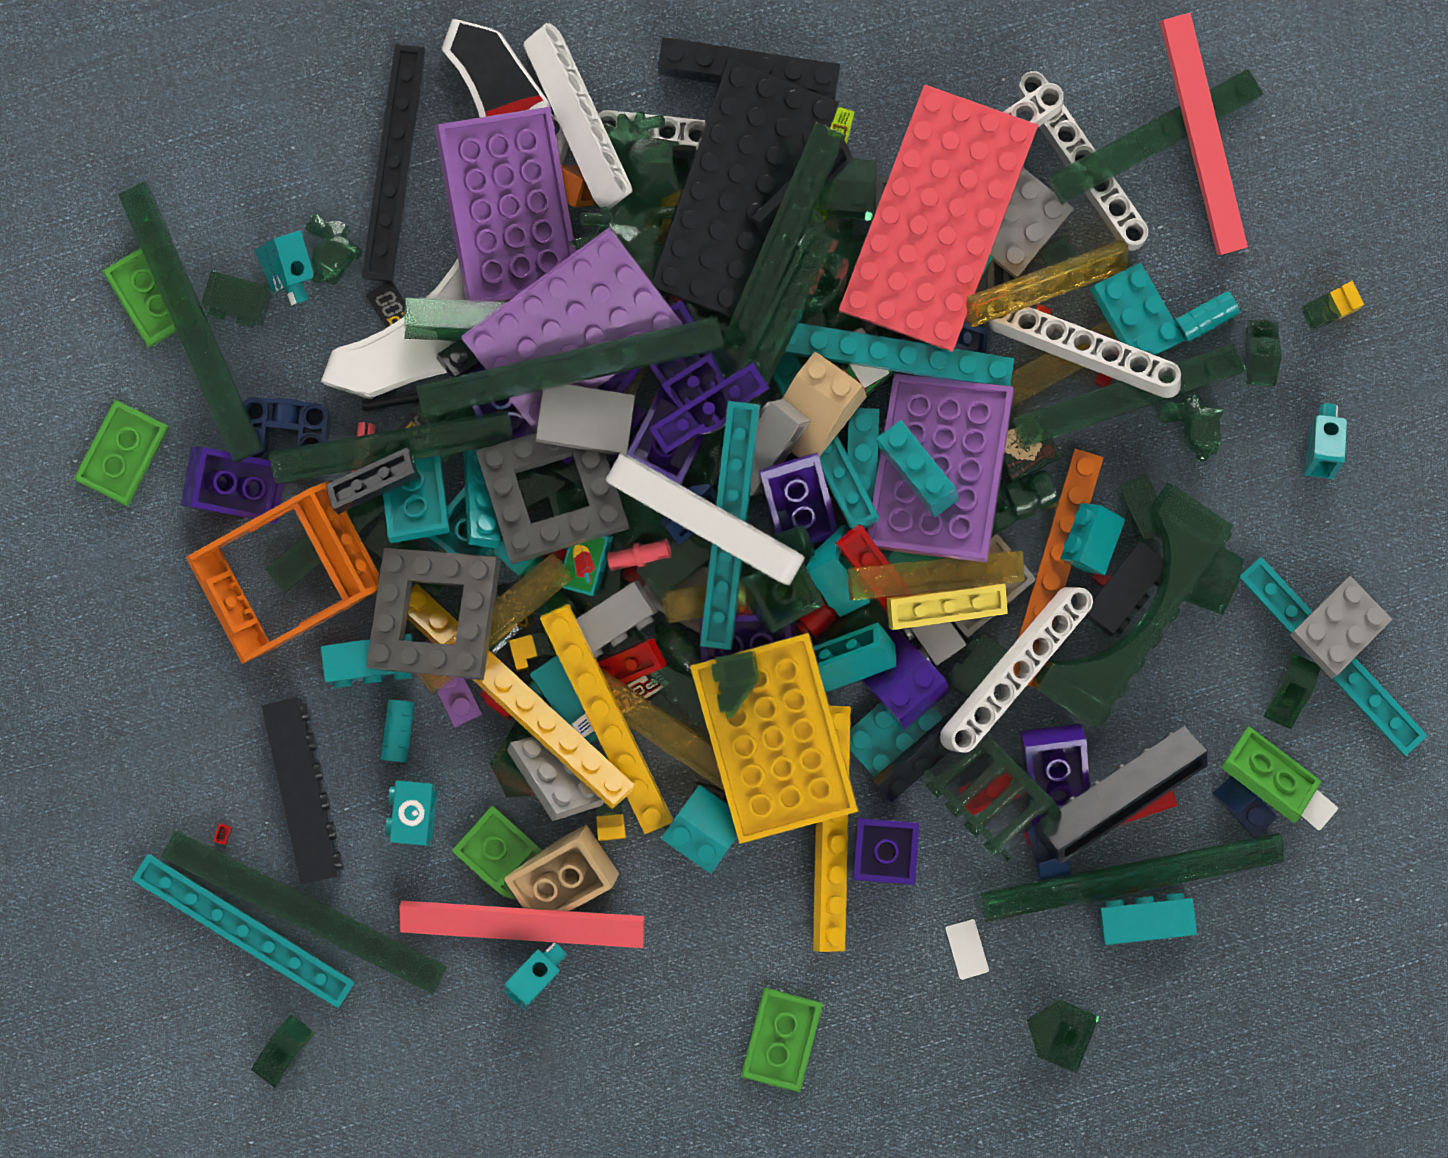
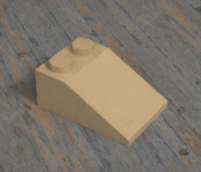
[782,352,867,458]
[504,824,619,911]

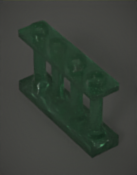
[923,733,1062,862]

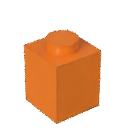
[561,164,595,207]

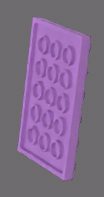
[434,107,576,307]
[462,227,683,432]
[867,373,1014,563]

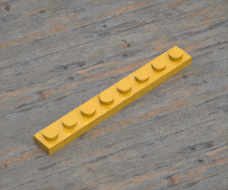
[540,604,673,834]
[813,706,850,952]

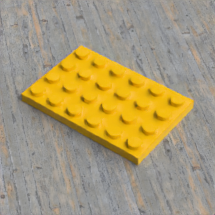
[690,633,859,844]

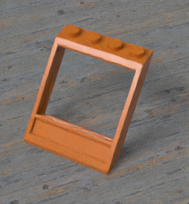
[186,480,380,664]

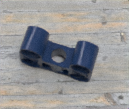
[237,397,331,463]

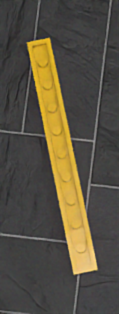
[407,584,635,809]

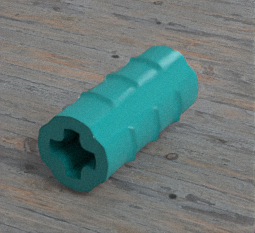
[1174,291,1240,343]
[381,699,415,763]

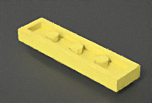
[887,583,1008,630]

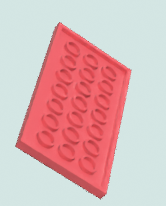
[839,84,1038,352]

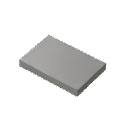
[535,380,635,455]

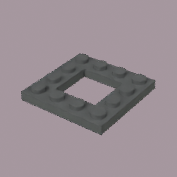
[476,433,629,565]
[366,548,501,680]

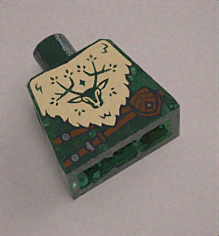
[1003,407,1063,485]

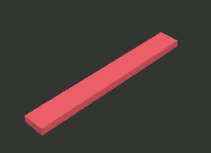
[1159,13,1248,255]
[400,901,644,948]

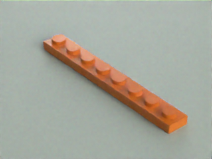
[1013,449,1104,688]

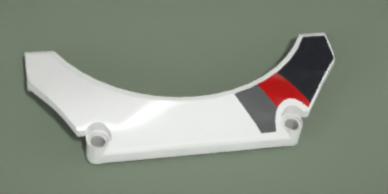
[321,19,569,399]

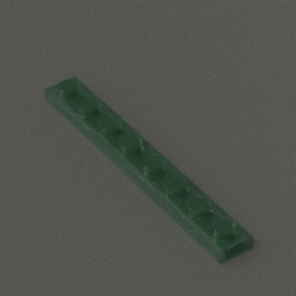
[1047,69,1263,205]
[1011,344,1245,449]
[269,410,515,484]

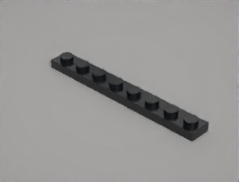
[362,44,426,283]

